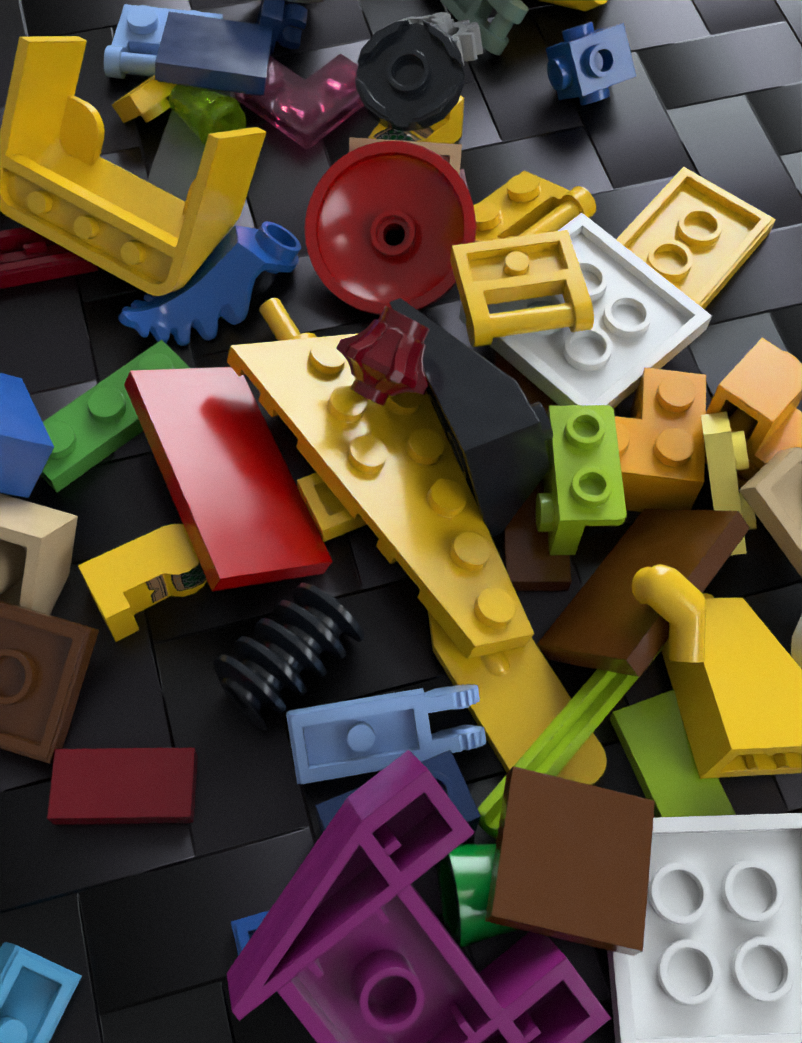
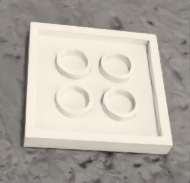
[459,213,712,409]
[607,813,802,1043]

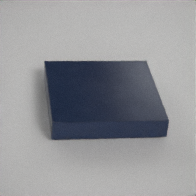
[155,11,273,96]

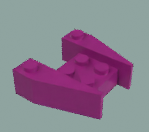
[227,750,611,1043]

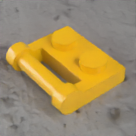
[473,170,596,242]
[450,230,594,347]

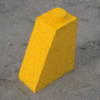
[661,593,802,779]

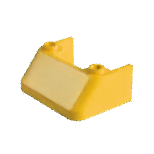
[0,36,266,296]

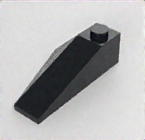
[389,298,553,537]

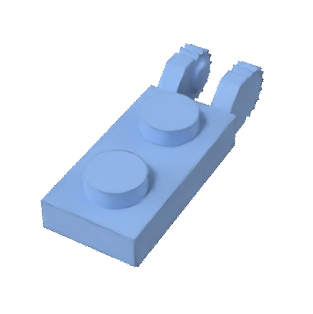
[286,684,486,784]

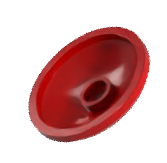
[305,141,477,315]

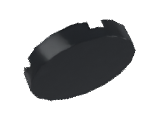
[355,20,464,132]

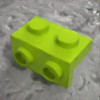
[536,405,627,555]

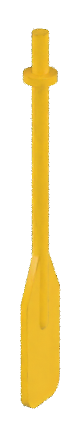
[259,298,607,785]

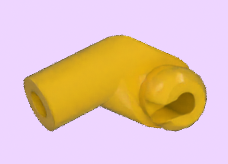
[631,564,706,663]

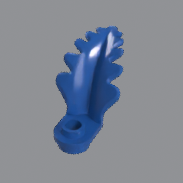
[118,221,301,346]

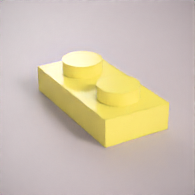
[701,411,757,555]

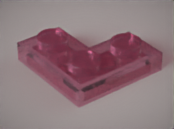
[235,53,364,150]

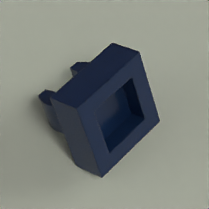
[256,0,308,59]

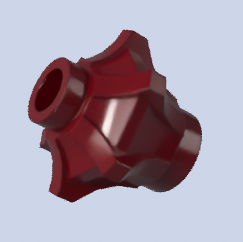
[336,306,431,406]

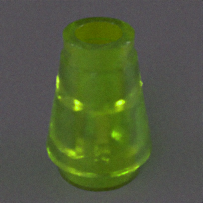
[169,84,246,145]

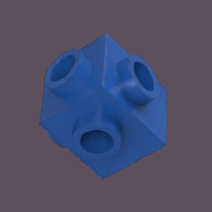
[546,22,636,105]

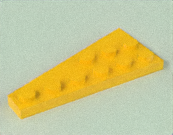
[227,333,534,659]

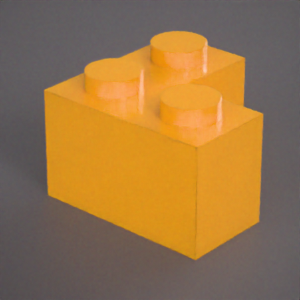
[705,337,802,488]
[615,368,706,512]

